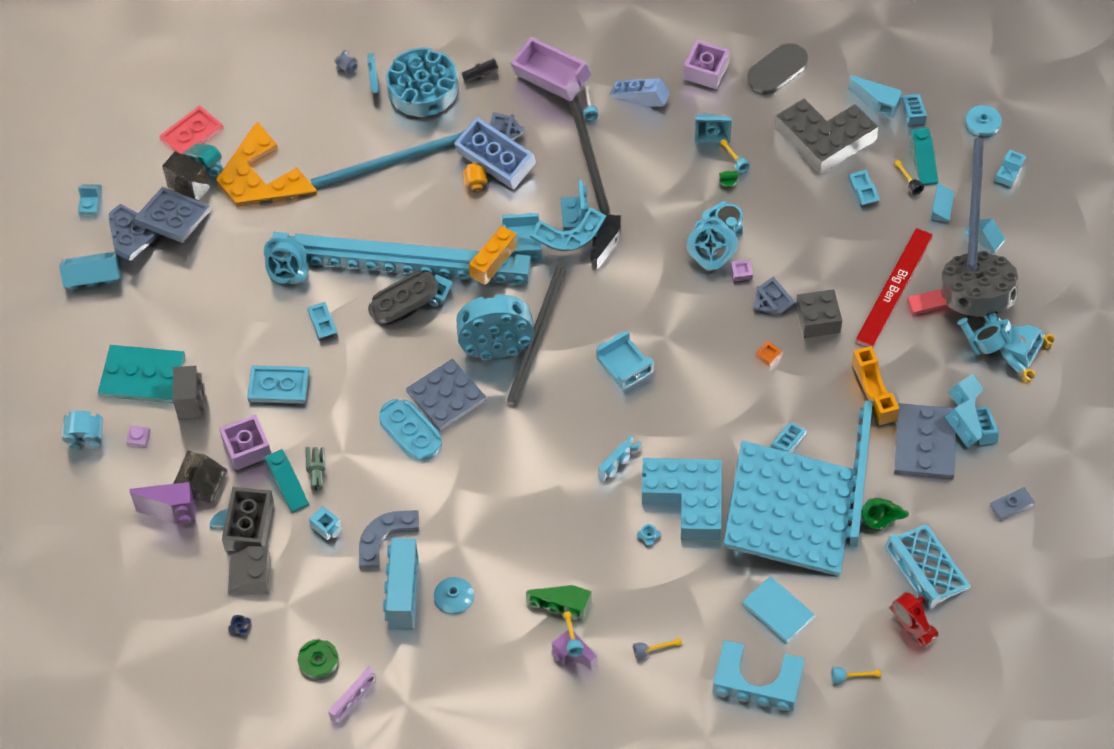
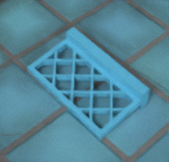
[885,524,971,610]

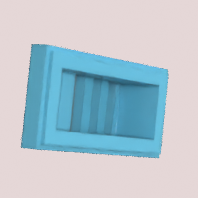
[902,94,927,126]
[976,407,999,445]
[770,422,807,453]

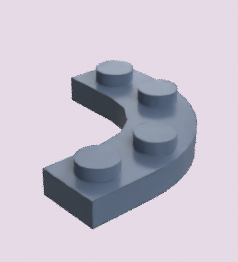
[359,510,419,569]

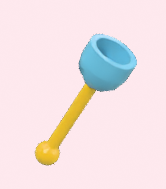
[720,139,750,174]
[563,611,584,657]
[831,667,882,684]

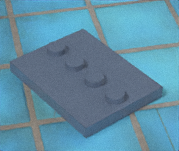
[894,403,956,479]

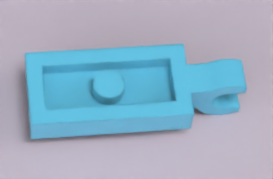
[598,435,641,481]

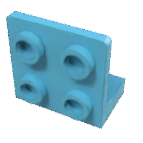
[561,180,588,231]

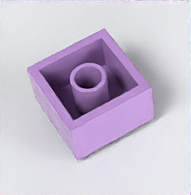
[683,40,730,89]
[219,415,271,471]

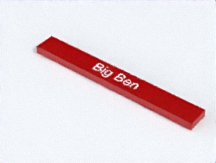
[855,228,933,348]

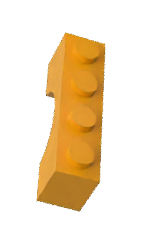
[852,346,900,426]

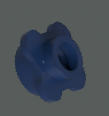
[228,615,251,636]

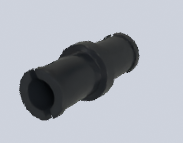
[462,58,498,83]

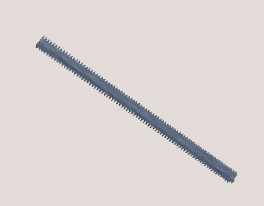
[967,138,984,271]

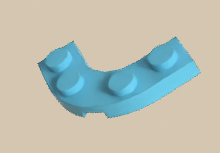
[530,207,606,251]

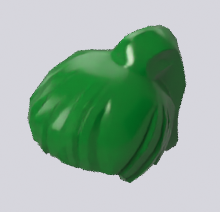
[861,498,909,530]

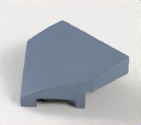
[490,112,525,140]
[753,276,796,315]

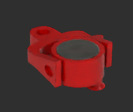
[889,592,939,648]

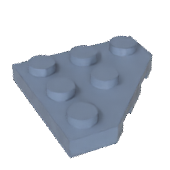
[109,204,161,261]

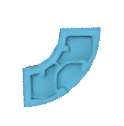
[367,53,379,93]

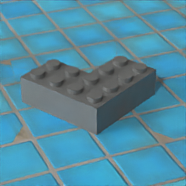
[775,98,878,175]

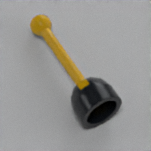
[894,160,924,196]

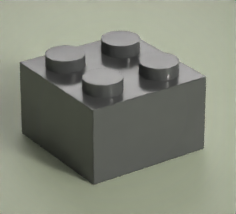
[796,289,842,338]
[173,366,205,420]

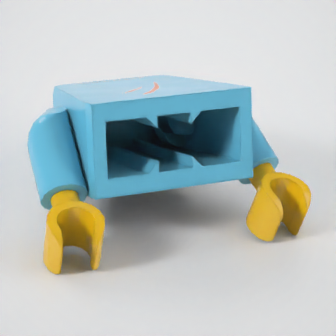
[1000,324,1055,384]

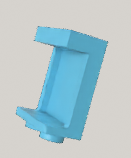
[502,213,542,261]
[596,331,654,391]

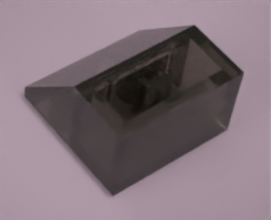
[174,450,227,504]

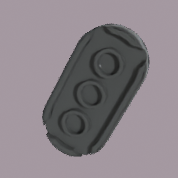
[747,44,808,94]
[368,271,438,323]

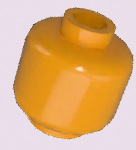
[462,163,488,192]

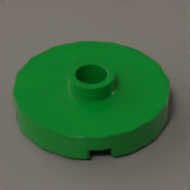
[297,639,339,679]

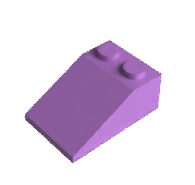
[130,482,196,525]

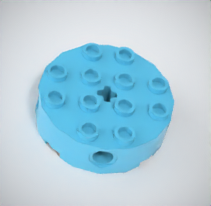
[386,47,458,117]
[456,294,534,361]

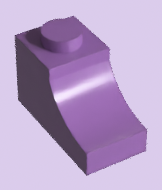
[551,629,597,670]

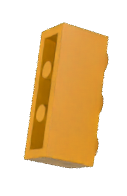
[469,225,517,285]

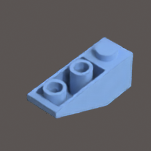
[610,78,670,107]

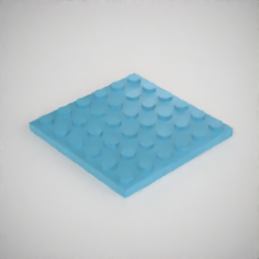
[722,440,856,576]

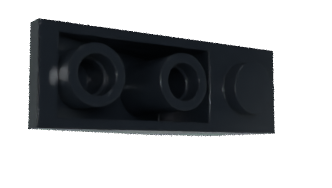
[590,214,621,270]

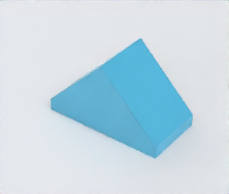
[964,219,1005,253]

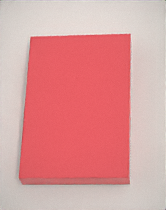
[159,105,224,160]

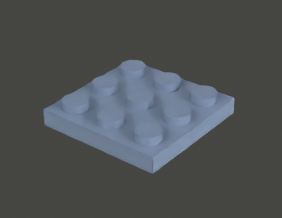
[134,187,210,243]
[406,358,487,431]

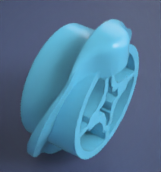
[687,217,738,271]
[264,238,308,284]

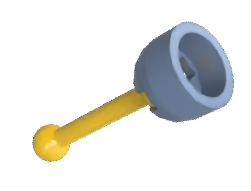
[633,638,682,660]

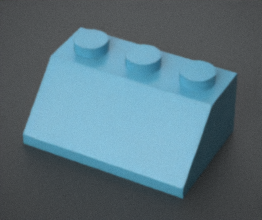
[59,251,120,289]

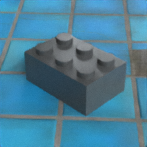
[222,487,274,552]

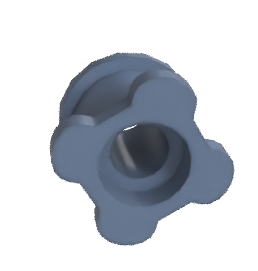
[335,50,358,74]

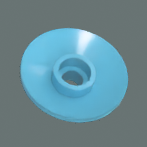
[434,577,474,614]

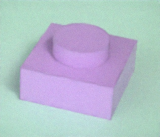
[731,259,753,281]
[126,426,150,448]

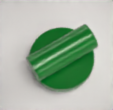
[719,171,738,187]

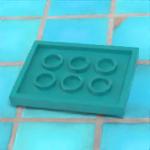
[98,345,185,404]

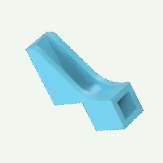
[945,374,984,448]

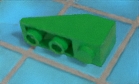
[526,585,592,621]

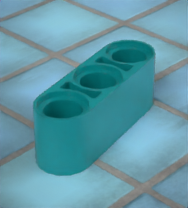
[182,143,222,169]

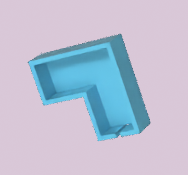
[642,458,722,541]

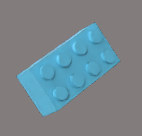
[383,538,419,629]

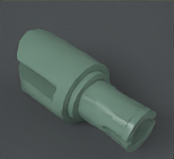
[305,447,325,490]

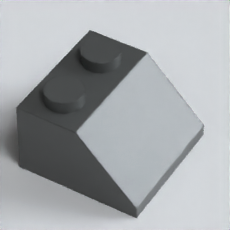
[228,546,271,594]

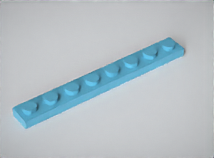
[846,401,873,547]

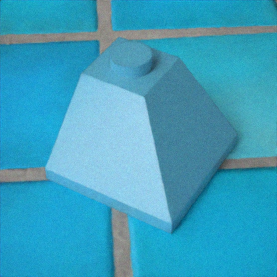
[695,113,732,143]

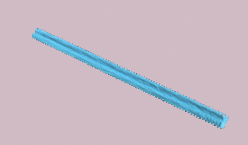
[311,131,464,189]

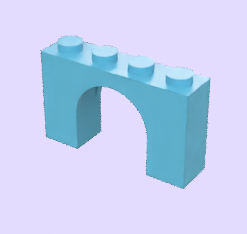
[712,640,805,711]

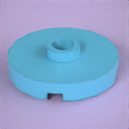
[965,105,1002,137]

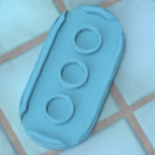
[379,399,442,461]

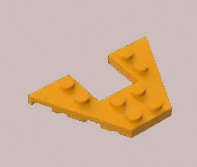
[216,121,318,207]

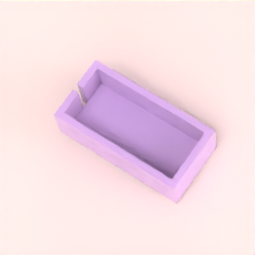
[510,37,591,102]

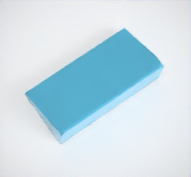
[931,183,954,223]

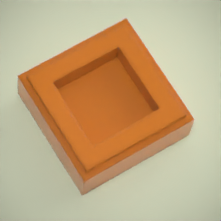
[755,341,783,367]

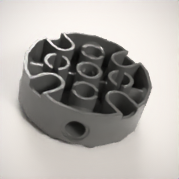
[941,251,1019,317]

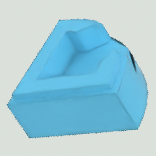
[209,509,228,529]

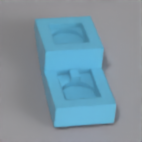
[994,150,1027,187]
[848,169,880,206]
[307,302,338,339]

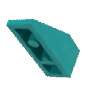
[909,128,938,186]
[265,449,309,513]

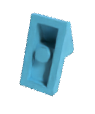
[78,184,102,216]

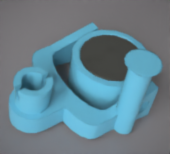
[694,200,743,240]
[957,312,1012,355]

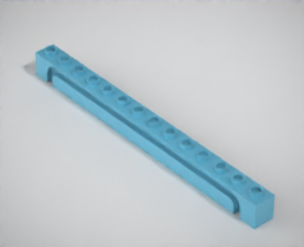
[272,232,531,285]

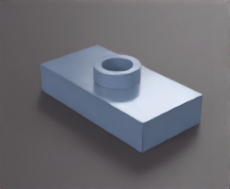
[990,487,1035,522]

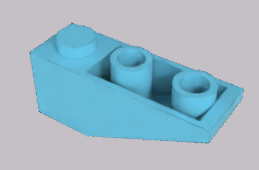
[849,75,902,118]

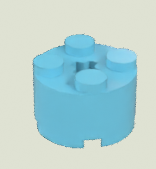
[62,411,103,450]

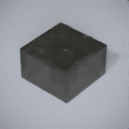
[162,151,210,201]

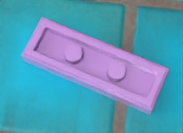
[328,666,376,724]

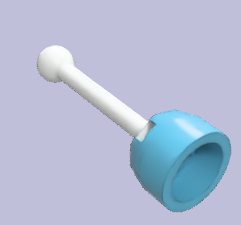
[582,84,599,121]

